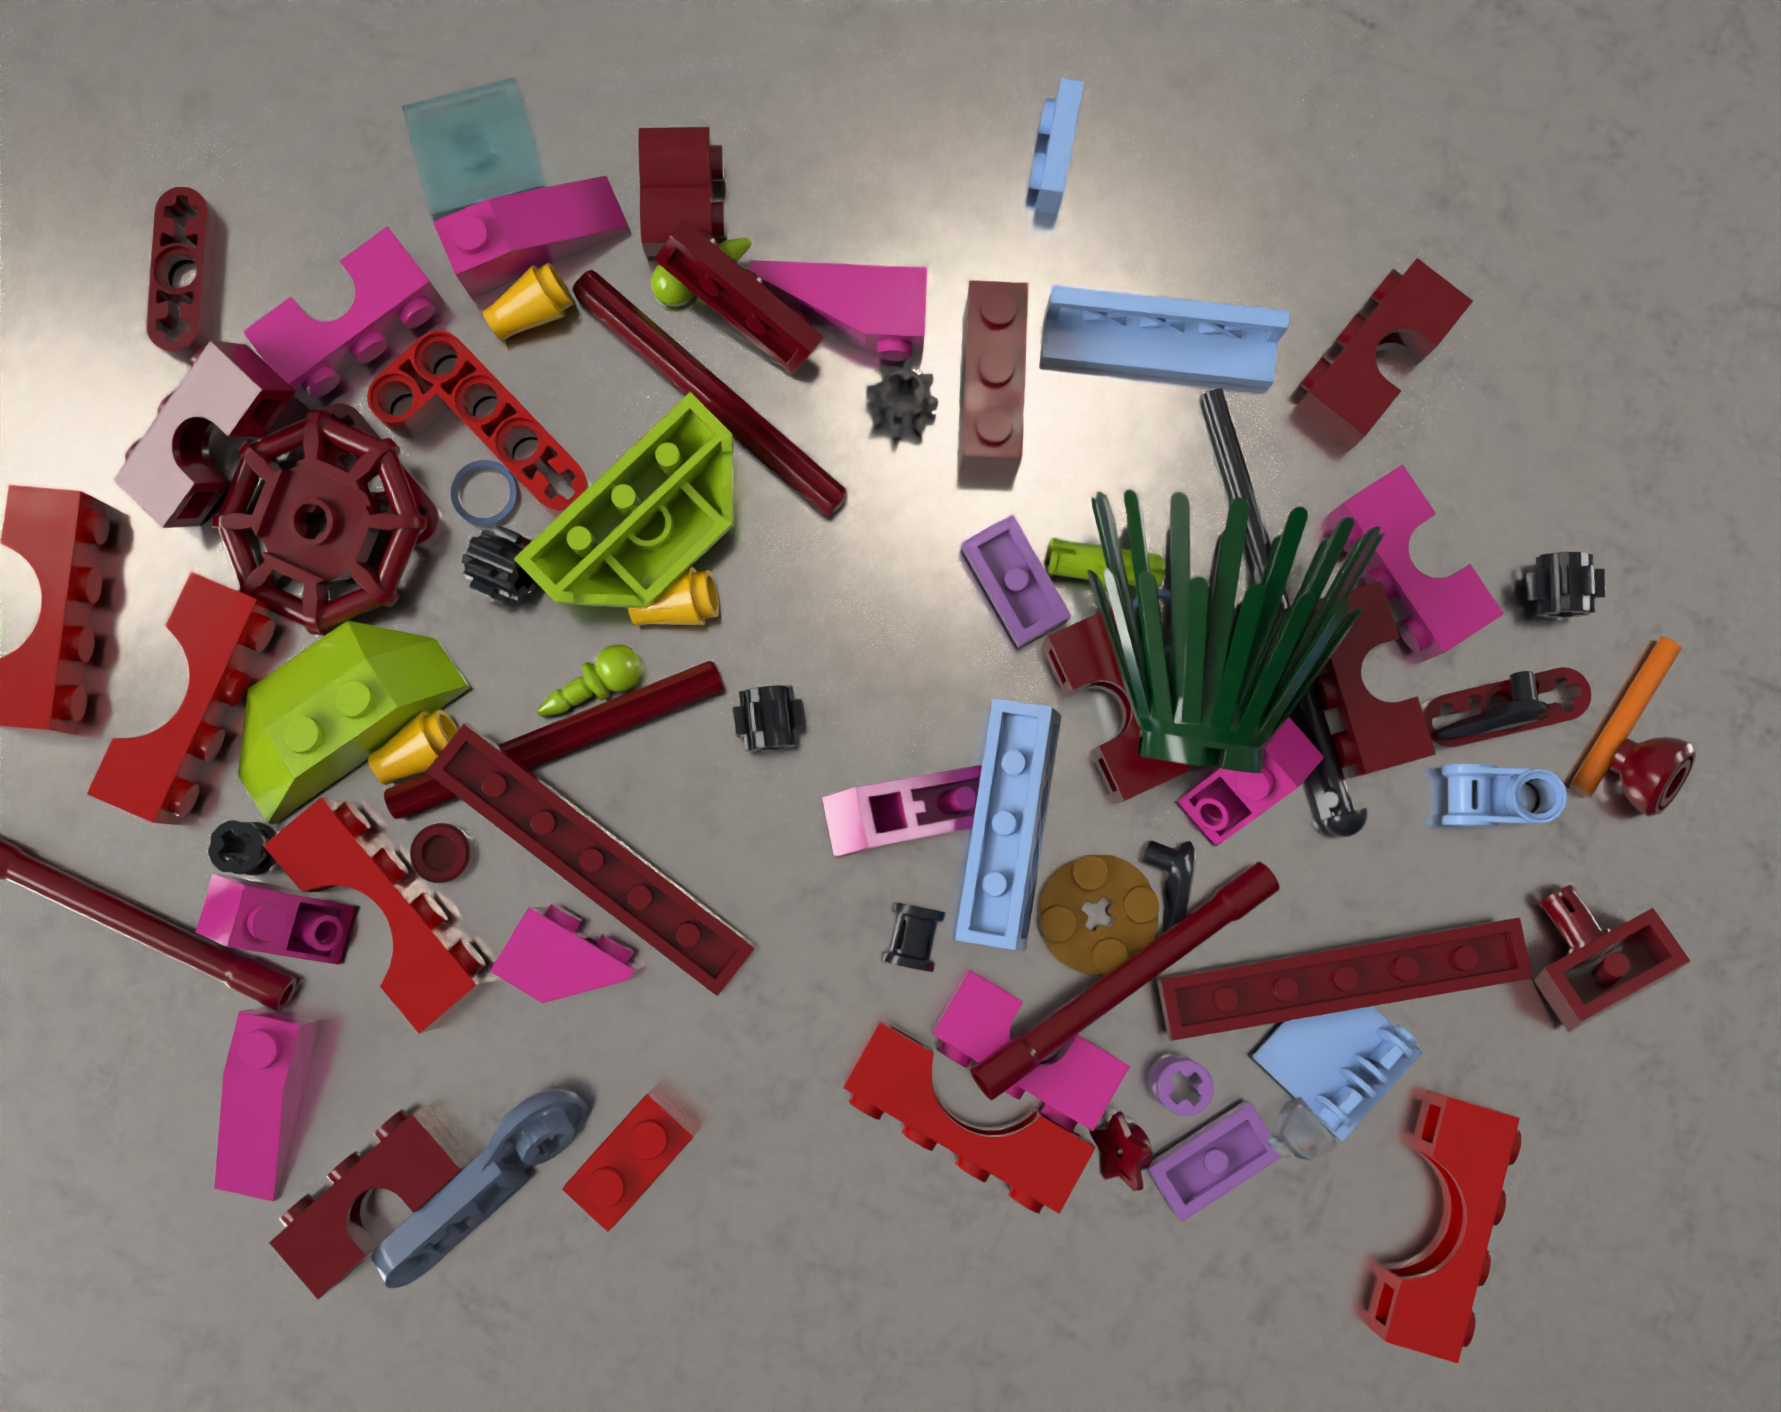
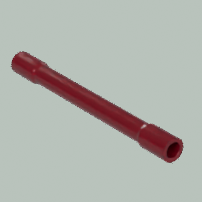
[0,838,296,1012]
[970,862,1280,1100]

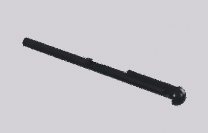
[1200,388,1368,837]

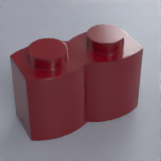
[638,127,726,256]

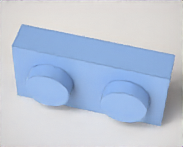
[1028,77,1084,215]

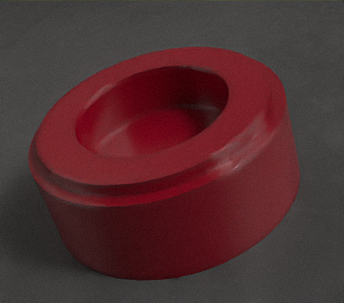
[410,823,475,883]

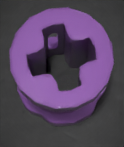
[1150,1055,1214,1117]

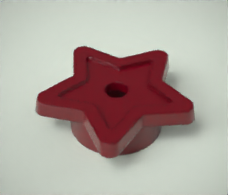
[1090,1111,1152,1191]

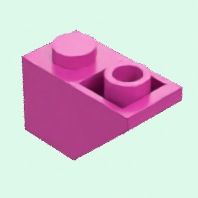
[1177,717,1324,846]
[196,873,356,965]
[490,903,642,1003]

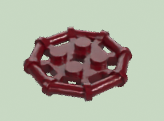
[212,410,427,635]

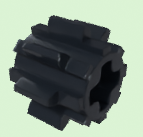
[866,359,939,437]
[461,525,536,605]
[1526,551,1605,618]
[732,685,806,752]

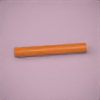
[1569,637,1682,798]

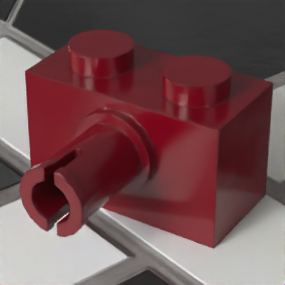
[1534,884,1690,1033]

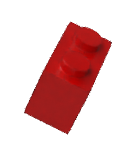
[562,1086,700,1232]

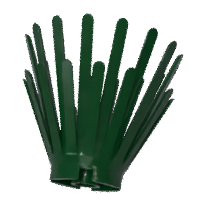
[1087,489,1385,773]

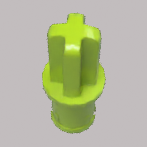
[1045,537,1165,588]

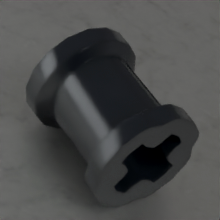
[208,820,278,875]
[881,902,945,972]

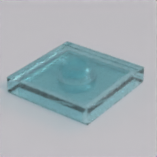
[402,77,545,221]

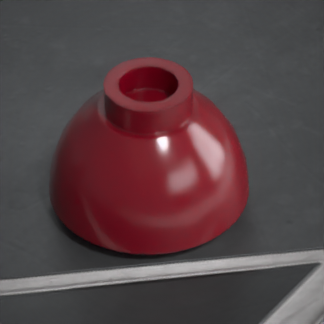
[1610,737,1696,817]

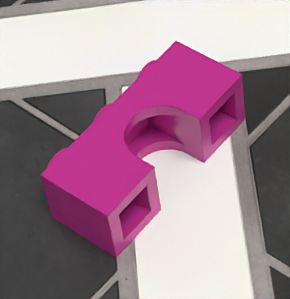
[243,226,443,403]
[1328,464,1504,660]
[931,968,1130,1132]

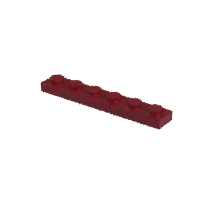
[426,723,755,996]
[1157,918,1533,1041]

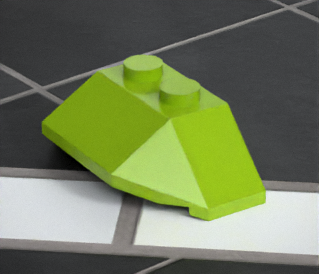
[513,392,733,609]
[238,620,470,825]

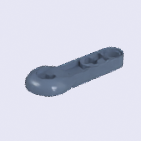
[371,1089,588,1288]

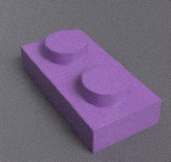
[960,514,1072,648]
[1147,1100,1285,1222]

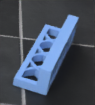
[1040,285,1290,388]
[955,699,1062,951]

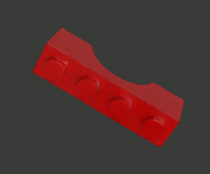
[0,484,109,735]
[87,571,275,825]
[263,797,489,1034]
[843,1018,1096,1214]
[1369,1090,1521,1363]

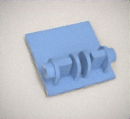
[1252,1006,1423,1142]

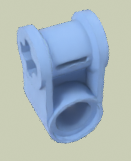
[1441,764,1567,827]

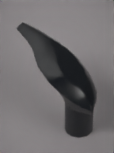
[1436,671,1551,738]
[1143,840,1196,932]

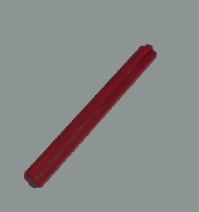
[572,270,848,516]
[383,661,724,819]

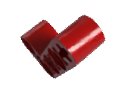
[367,330,592,518]

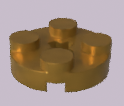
[1038,855,1160,974]

